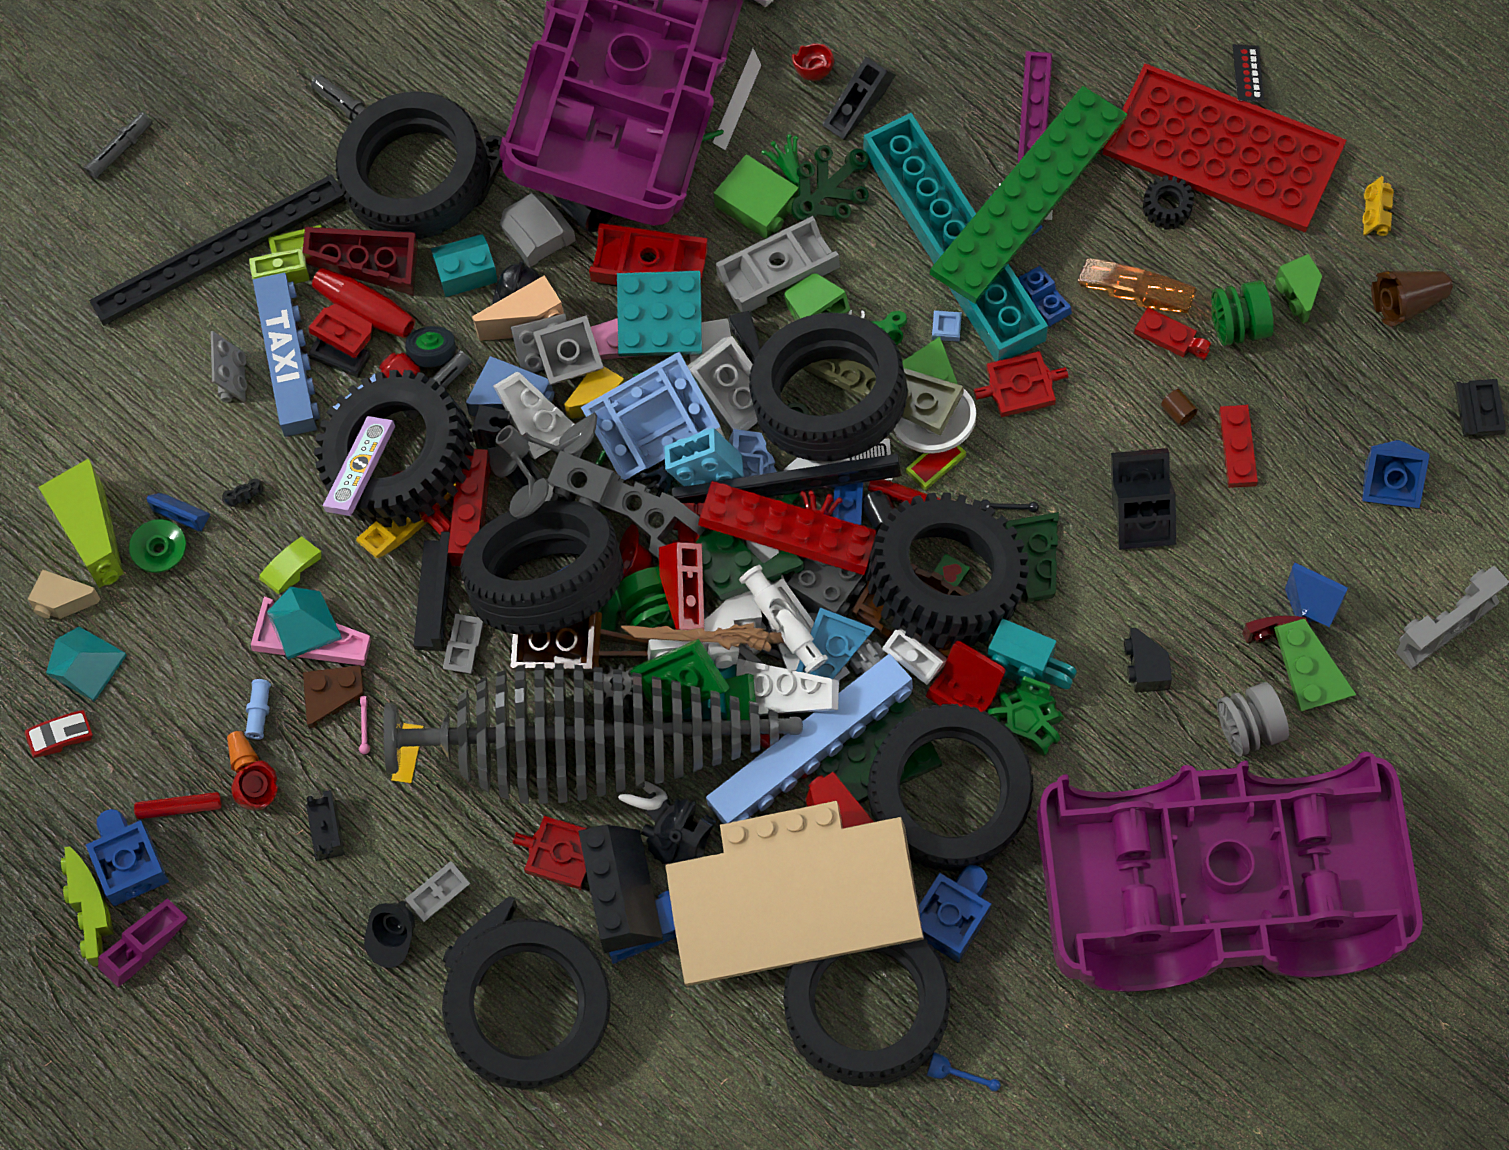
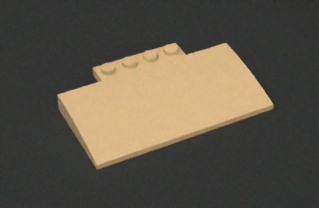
[666,801,924,986]

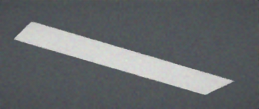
[713,48,761,150]

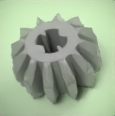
[593,664,643,713]

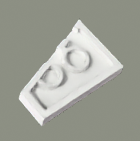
[493,372,574,459]

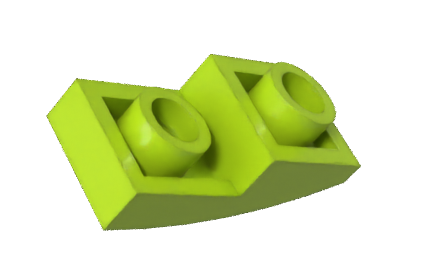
[259,536,321,594]

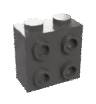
[787,558,867,617]

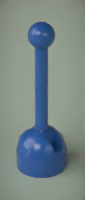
[927,1052,1001,1091]

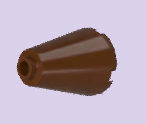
[1371,271,1453,327]

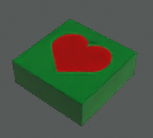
[934,553,970,587]

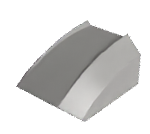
[499,193,576,267]

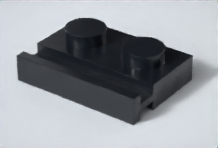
[1455,379,1506,437]

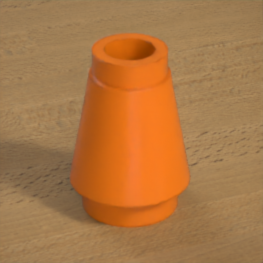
[227,731,259,774]

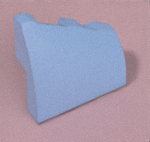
[729,429,777,477]

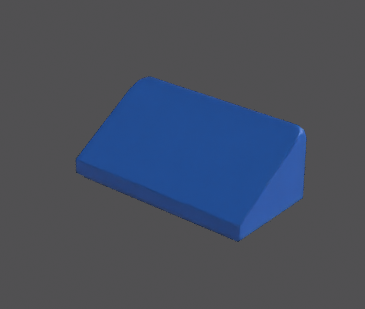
[146,493,210,531]

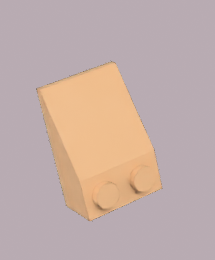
[472,275,564,341]

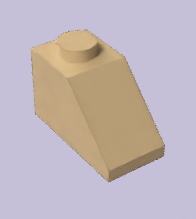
[28,569,100,619]

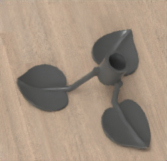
[488,412,597,519]

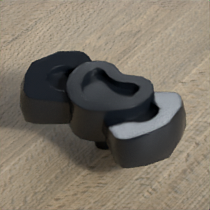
[222,478,263,507]

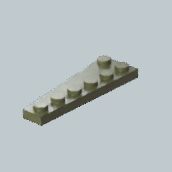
[803,359,964,436]

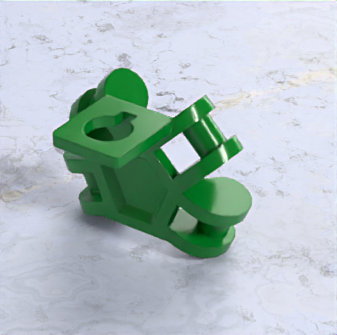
[986,676,1064,756]

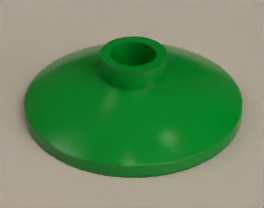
[129,519,186,573]

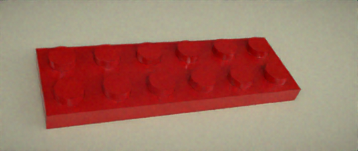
[698,481,876,575]

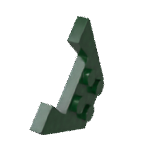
[695,528,805,602]

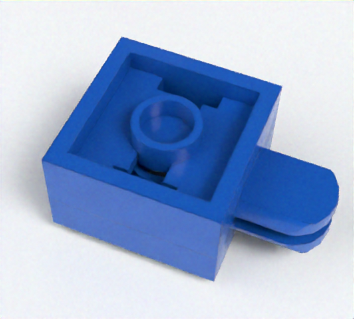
[86,809,169,906]
[918,865,991,963]

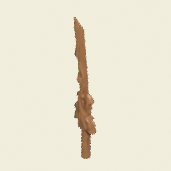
[621,623,785,652]

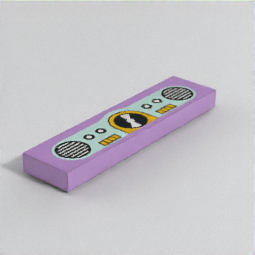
[323,416,395,516]

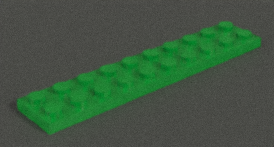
[929,86,1128,304]

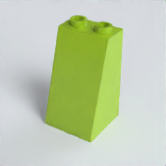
[38,459,124,588]

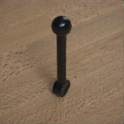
[980,499,1039,513]

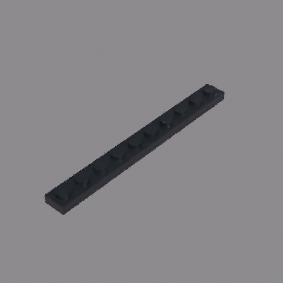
[89,174,346,326]

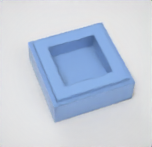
[932,311,962,342]

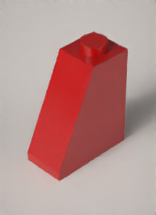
[806,772,874,829]

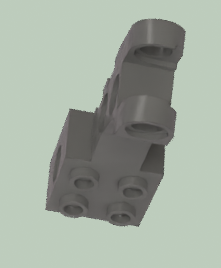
[547,451,706,559]

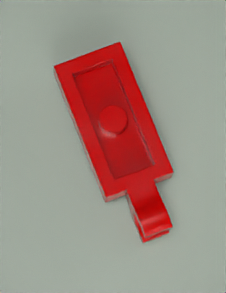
[1134,307,1211,360]

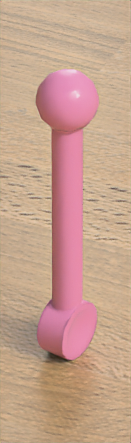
[359,696,371,754]

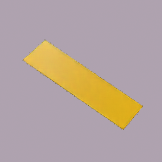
[391,723,423,783]

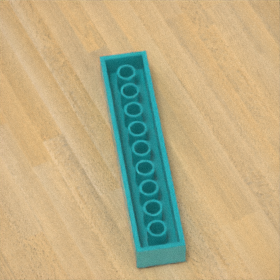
[863,113,1048,362]

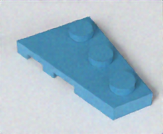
[796,608,875,679]

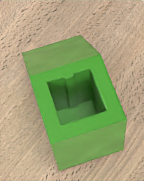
[1275,254,1322,324]

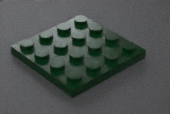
[786,677,942,803]

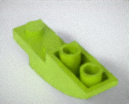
[61,846,114,967]

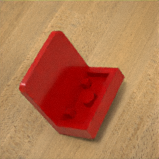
[925,641,1005,712]

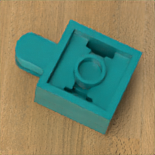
[987,618,1077,691]

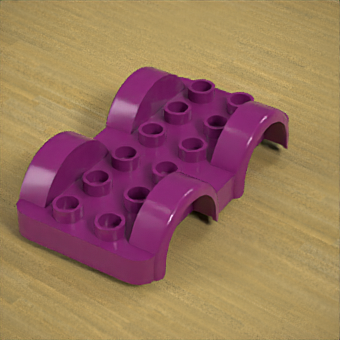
[499,0,743,225]
[1037,751,1423,992]

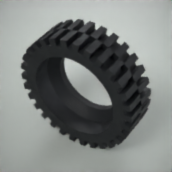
[314,370,474,527]
[866,492,1029,648]

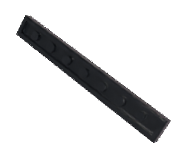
[672,453,902,504]

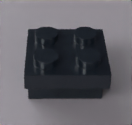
[1111,448,1176,550]

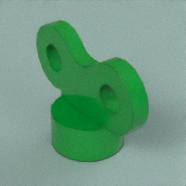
[871,311,907,346]

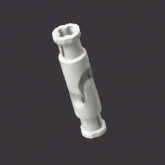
[739,565,828,674]

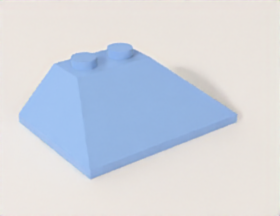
[581,352,721,480]

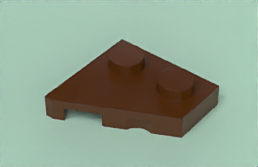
[303,665,364,728]

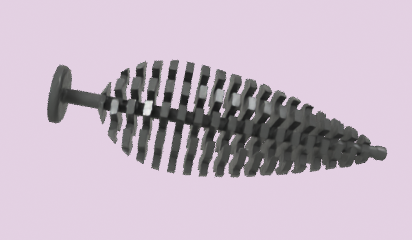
[384,663,803,804]

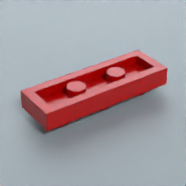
[1219,405,1258,488]

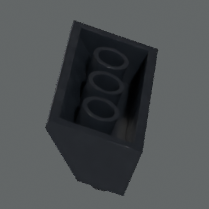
[578,824,663,953]

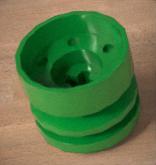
[1211,280,1273,346]
[615,566,675,629]

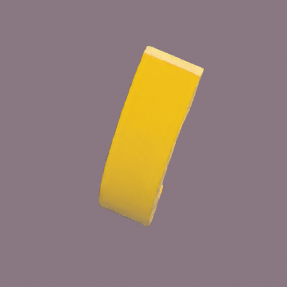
[356,484,456,559]

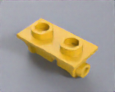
[1362,176,1394,236]

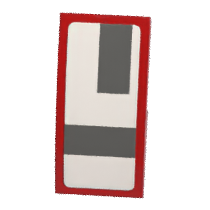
[24,710,92,758]

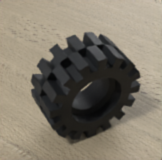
[1143,176,1194,230]

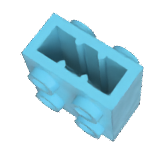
[664,428,744,486]

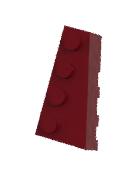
[302,227,418,296]

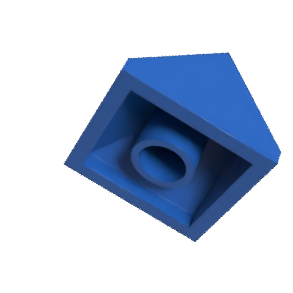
[1362,440,1430,508]
[1285,563,1348,627]

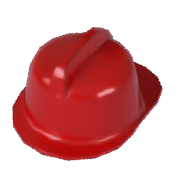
[619,525,653,581]

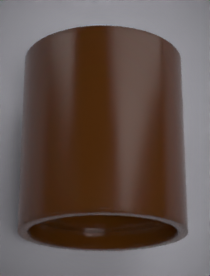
[1160,389,1198,426]

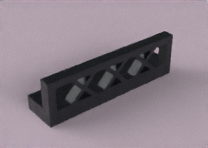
[413,532,452,651]

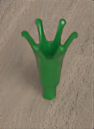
[761,134,800,187]

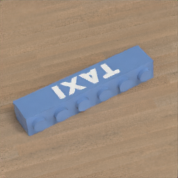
[253,272,320,437]

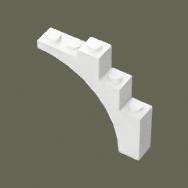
[647,539,784,668]

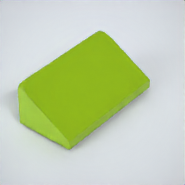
[249,247,310,284]

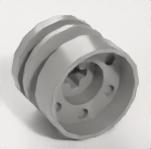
[1217,682,1289,756]

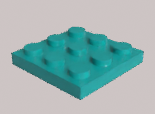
[617,271,702,357]

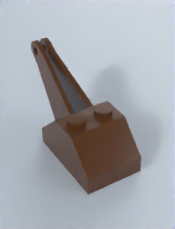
[510,612,650,674]

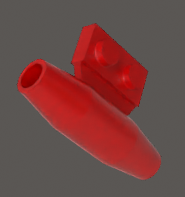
[308,268,415,358]

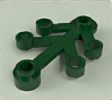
[792,145,869,221]

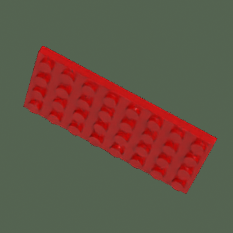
[1102,63,1347,233]

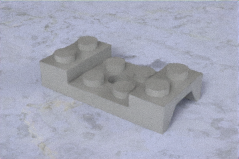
[716,216,840,312]
[1396,566,1509,670]

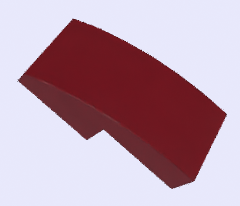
[1242,616,1308,643]

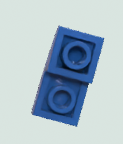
[1018,266,1072,327]

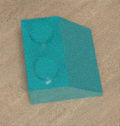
[431,234,498,297]

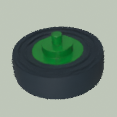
[405,326,456,367]

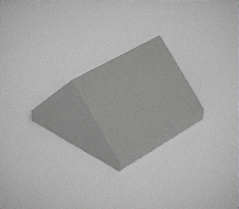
[533,315,604,385]

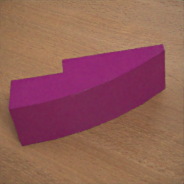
[98,898,188,988]

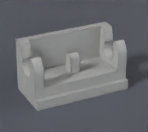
[405,861,470,922]

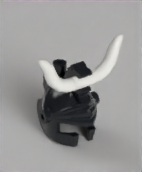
[618,781,716,864]

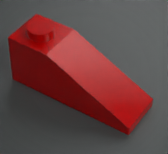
[659,542,704,630]

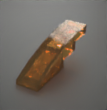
[1078,258,1197,313]

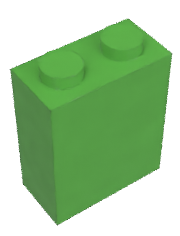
[713,154,799,239]

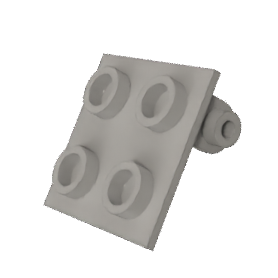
[511,314,567,373]
[211,331,247,402]

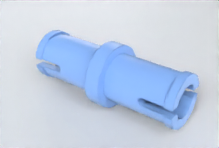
[245,679,271,740]

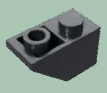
[1124,628,1172,693]

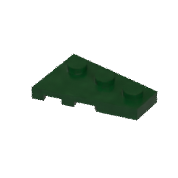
[1005,512,1059,603]

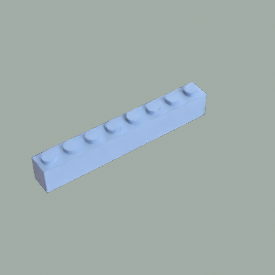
[706,653,913,824]

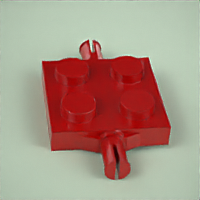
[973,351,1068,417]
[513,816,587,890]

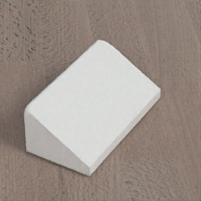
[882,625,947,685]

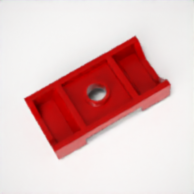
[589,223,708,285]

